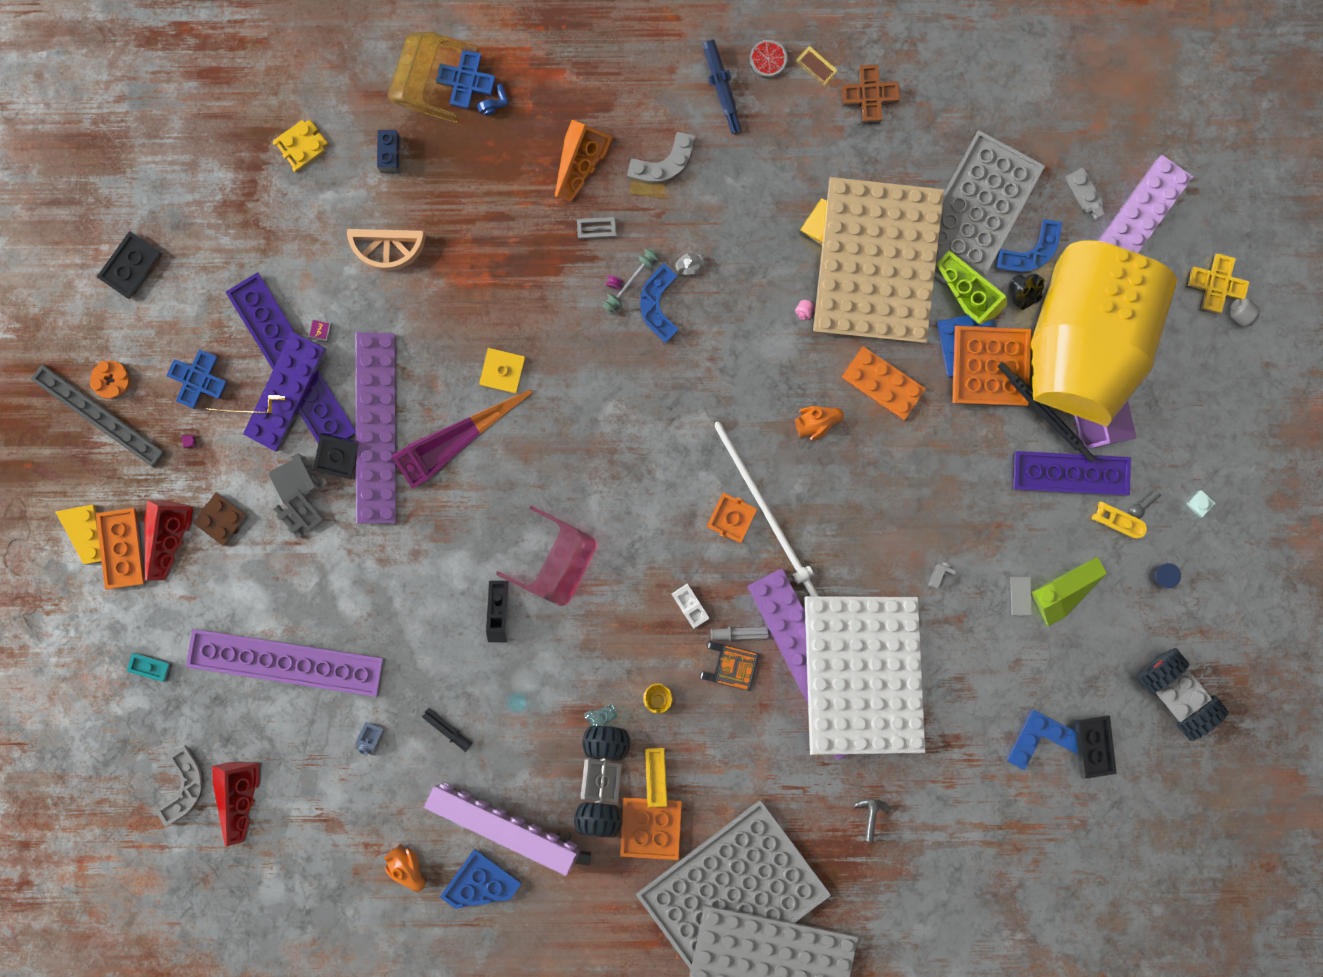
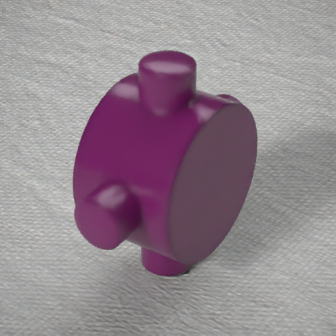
[181,434,196,449]

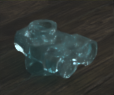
[584,705,617,726]

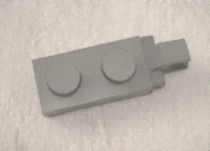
[1065,167,1104,220]

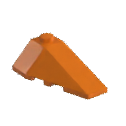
[555,120,613,202]

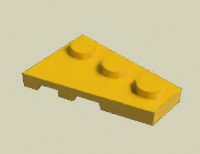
[56,504,101,565]

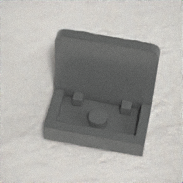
[269,453,319,505]

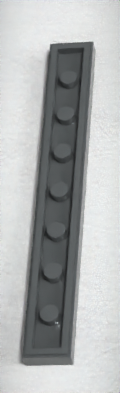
[31,364,166,468]

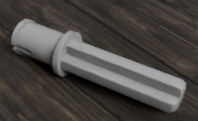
[711,626,769,642]

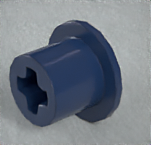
[1156,563,1181,588]

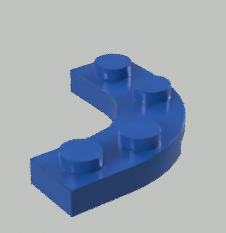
[996,219,1062,273]
[640,263,679,344]

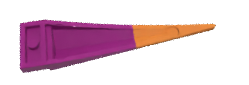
[392,390,532,489]

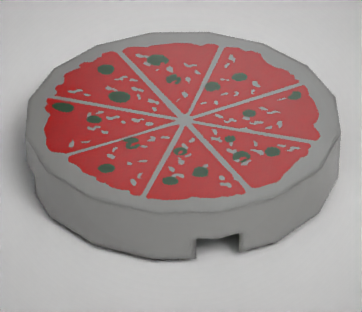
[750,40,787,78]

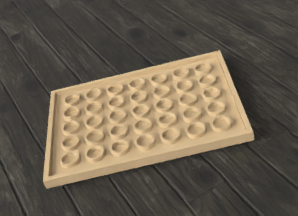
[813,177,944,343]

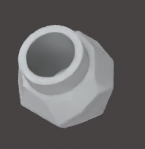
[675,253,704,276]

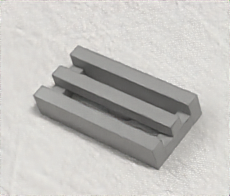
[577,217,616,240]

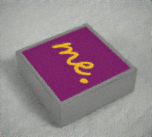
[308,319,332,342]

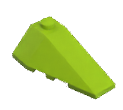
[936,250,1007,324]
[1031,557,1107,626]

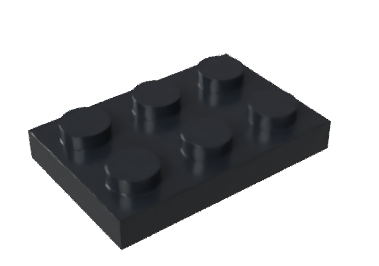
[97,231,162,299]
[1074,715,1117,779]

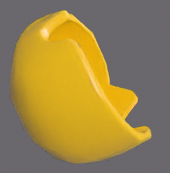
[643,683,673,714]

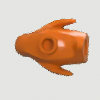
[794,406,844,441]
[384,844,426,892]

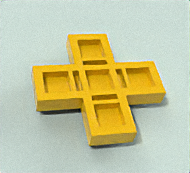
[1187,253,1250,314]

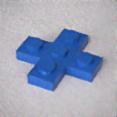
[436,50,496,110]
[166,349,228,409]

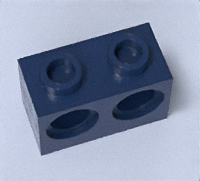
[377,130,400,173]

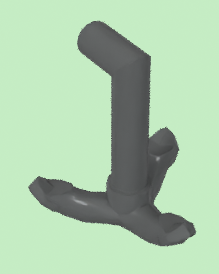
[854,799,891,843]

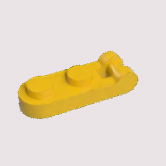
[1092,502,1147,539]

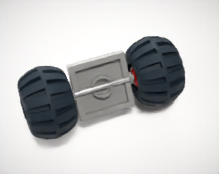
[574,726,630,838]

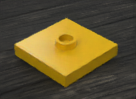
[479,348,526,394]

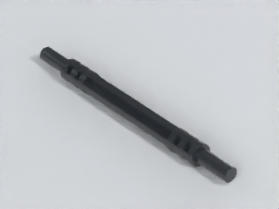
[997,361,1096,463]

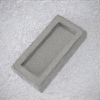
[1010,577,1031,615]

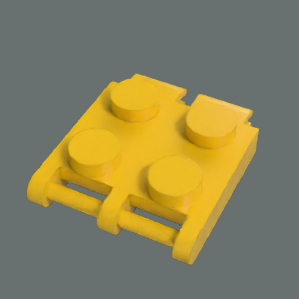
[273,119,328,173]

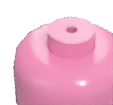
[795,300,816,320]

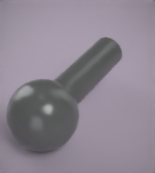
[1129,489,1161,519]

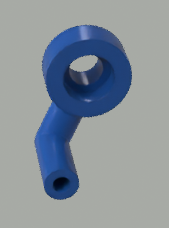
[477,83,509,116]

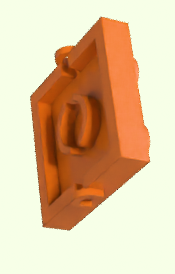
[706,492,757,544]

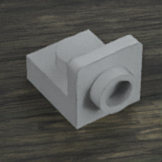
[928,562,957,589]

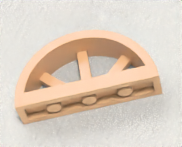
[347,229,426,271]

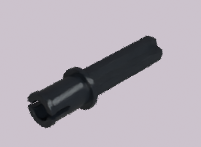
[422,708,473,753]

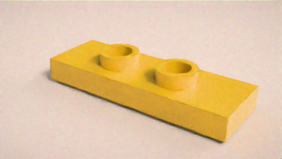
[645,748,667,808]

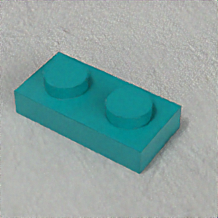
[126,653,171,682]

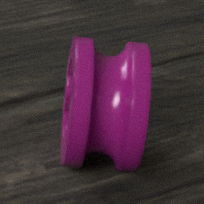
[605,275,624,290]

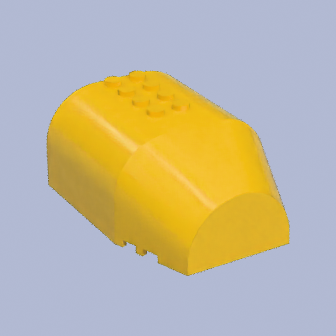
[1031,241,1177,427]

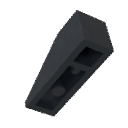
[486,581,509,642]

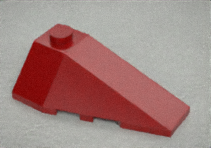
[145,500,193,580]
[212,762,259,847]

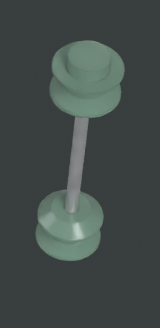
[602,248,659,314]

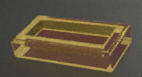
[796,46,837,86]

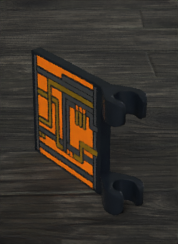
[700,641,759,691]

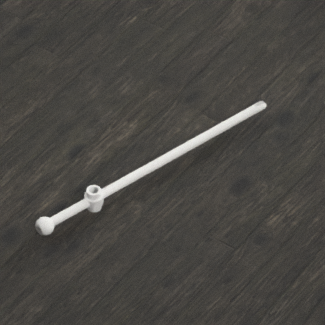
[714,422,819,596]

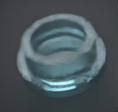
[506,693,526,712]

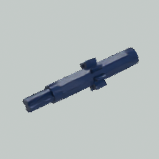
[702,39,742,134]

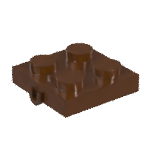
[193,492,248,546]

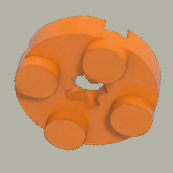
[90,360,131,399]

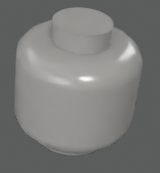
[1230,298,1260,326]

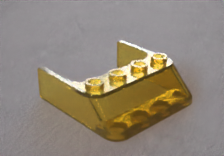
[388,32,480,123]

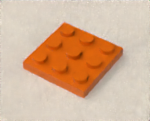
[620,797,682,860]

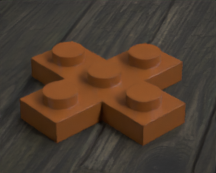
[841,64,900,123]

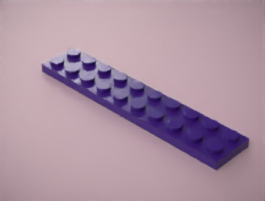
[225,272,356,443]

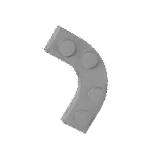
[627,132,695,184]
[155,745,202,827]

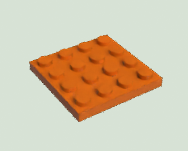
[952,326,1031,406]

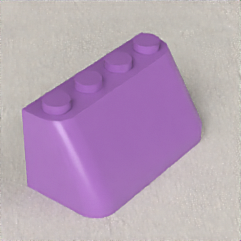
[1074,401,1137,449]

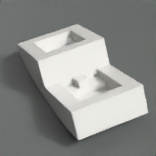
[672,584,709,629]

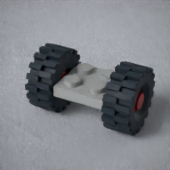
[1138,648,1229,741]

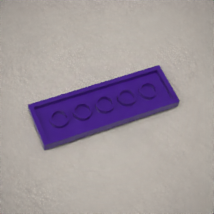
[243,331,326,452]
[1013,451,1131,496]

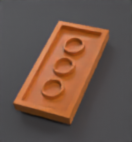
[841,346,926,421]
[96,508,145,590]

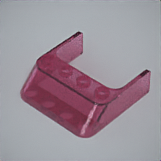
[496,505,597,606]

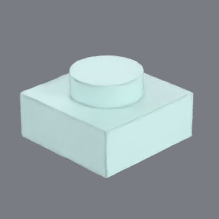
[1186,490,1215,518]

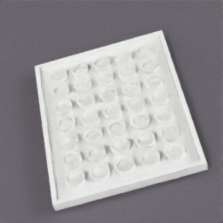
[805,596,925,755]

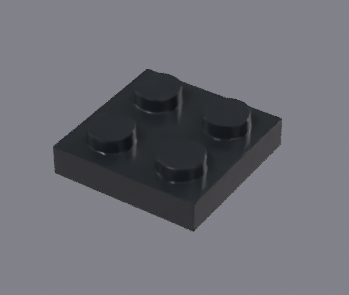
[313,432,359,479]

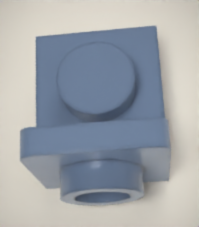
[356,722,383,756]

